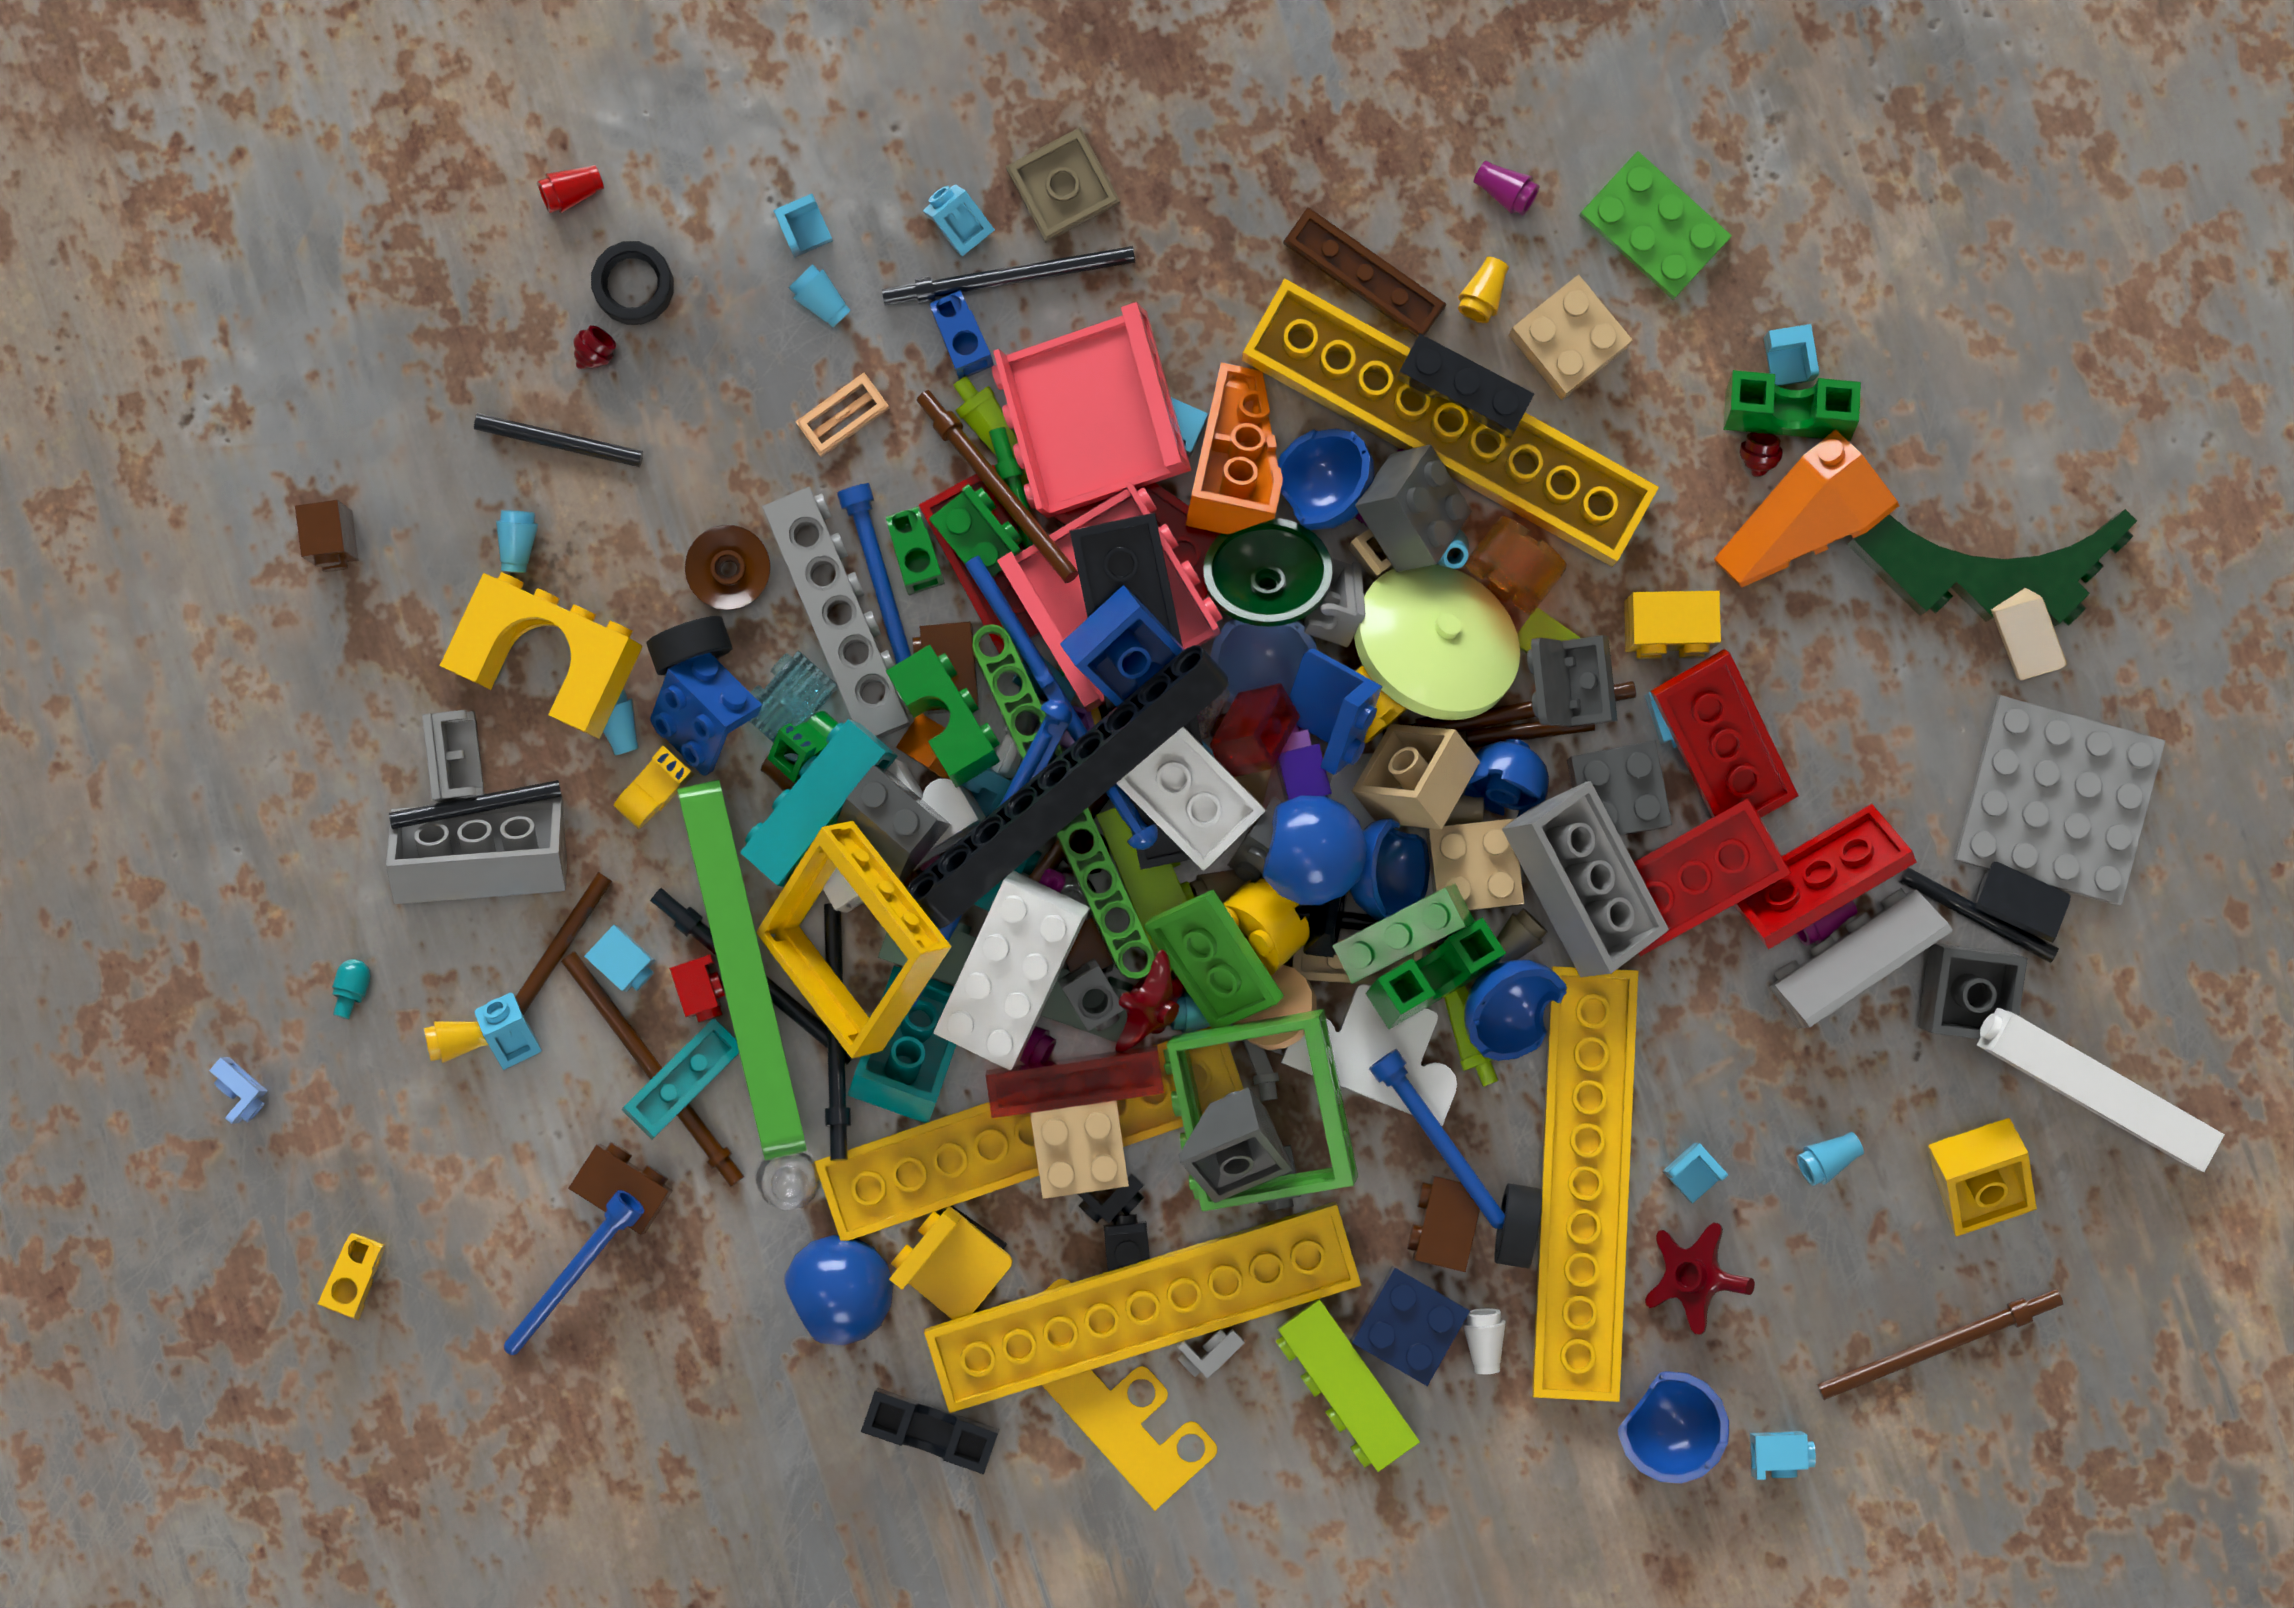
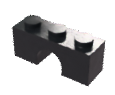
[1397,333,1534,439]
[861,1388,1000,1475]

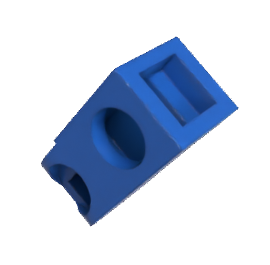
[929,290,994,380]

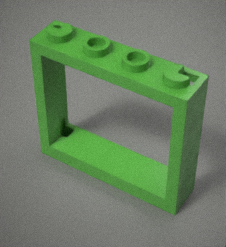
[1163,1009,1358,1211]

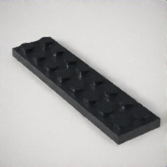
[1069,513,1225,870]

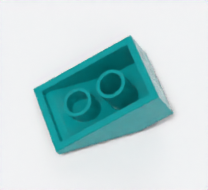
[847,966,956,1123]

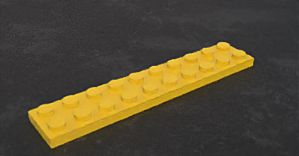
[1532,966,1638,1402]
[814,1026,1244,1241]
[924,1201,1362,1413]

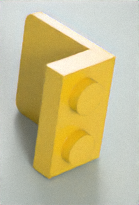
[889,1206,1013,1320]

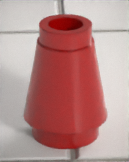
[537,165,604,214]

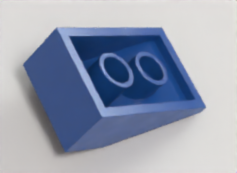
[1060,585,1185,707]

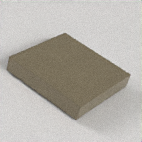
[1006,127,1120,243]

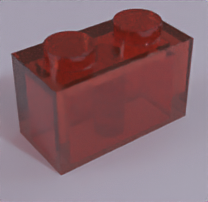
[1210,683,1300,777]

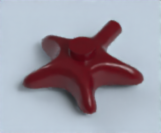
[1115,949,1186,1052]
[1645,1222,1755,1335]

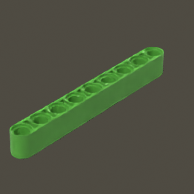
[972,624,1155,979]
[677,779,807,1161]

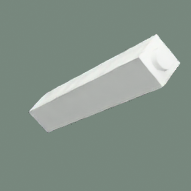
[1976,1008,2225,1172]

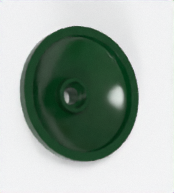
[1203,518,1332,627]

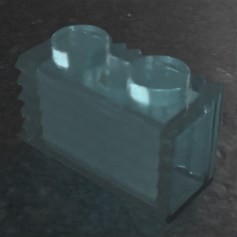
[749,650,838,742]

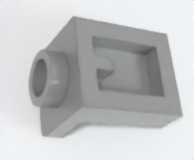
[1177,1328,1245,1379]

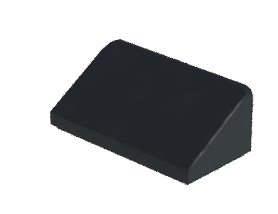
[1974,862,2071,943]
[1303,892,1348,958]

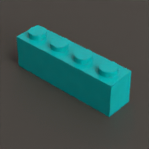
[740,719,898,887]

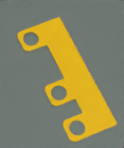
[1042,1278,1217,1511]

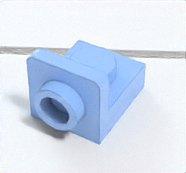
[209,1057,268,1124]

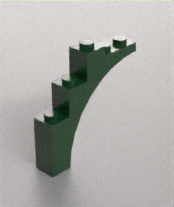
[1847,509,2137,627]

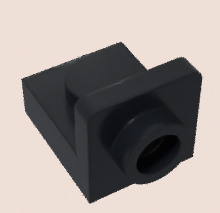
[1103,1214,1150,1272]

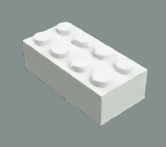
[933,870,1090,1071]

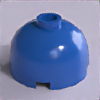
[1464,739,1549,817]

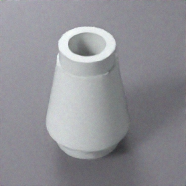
[1463,1308,1506,1374]

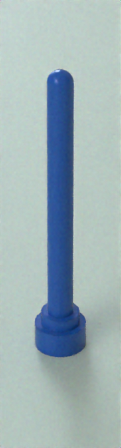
[837,483,911,664]
[1369,1048,1505,1229]
[504,1190,644,1355]

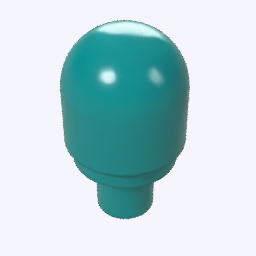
[332,959,371,1020]

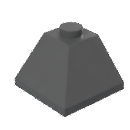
[1178,1087,1293,1203]

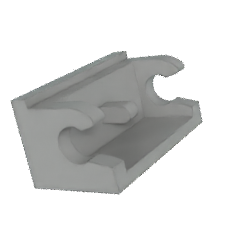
[1303,558,1365,647]
[422,710,485,802]

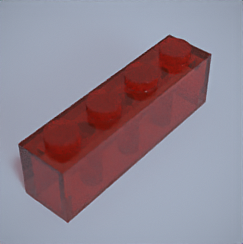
[985,1045,1164,1118]

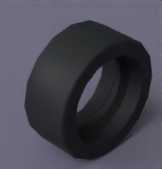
[591,241,674,325]
[646,616,733,675]
[1494,1183,1542,1269]

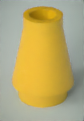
[1458,257,1509,323]
[424,1021,488,1063]

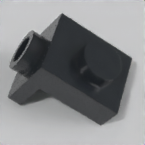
[1078,1173,1145,1223]

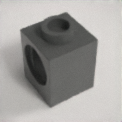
[1057,958,1125,1032]

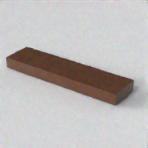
[1283,207,1447,337]

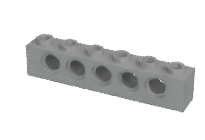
[762,487,911,739]

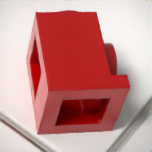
[669,954,726,1023]

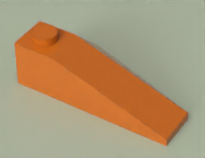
[1186,362,1283,535]
[1714,430,1899,588]

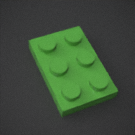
[1579,151,1732,300]
[1144,890,1284,1029]

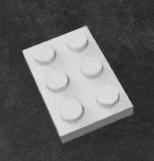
[1116,726,1266,871]

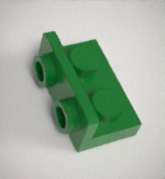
[929,484,1023,578]

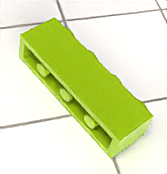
[1096,807,1195,971]
[1275,1299,1420,1472]

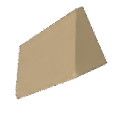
[1991,588,2067,681]

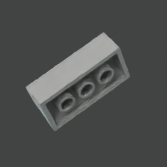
[1502,781,1669,977]
[386,797,567,904]
[1769,888,1953,1029]

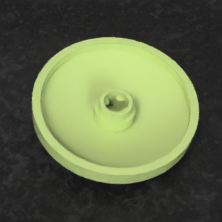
[1354,564,1520,720]

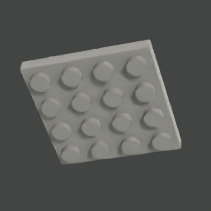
[1954,695,2166,906]

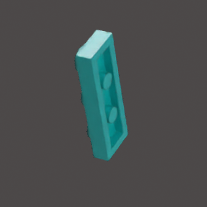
[622,1018,739,1140]

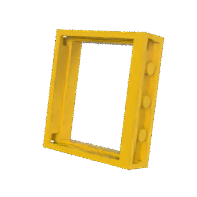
[756,821,952,1059]

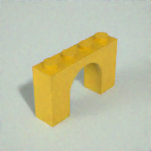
[439,572,643,739]

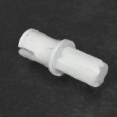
[991,698,1045,778]

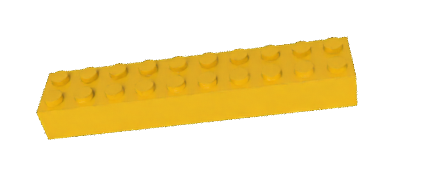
[1242,278,1659,567]

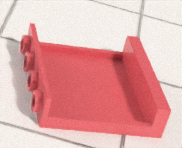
[992,302,1192,518]
[997,481,1223,713]

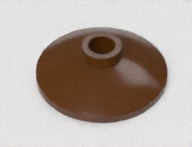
[685,525,771,610]

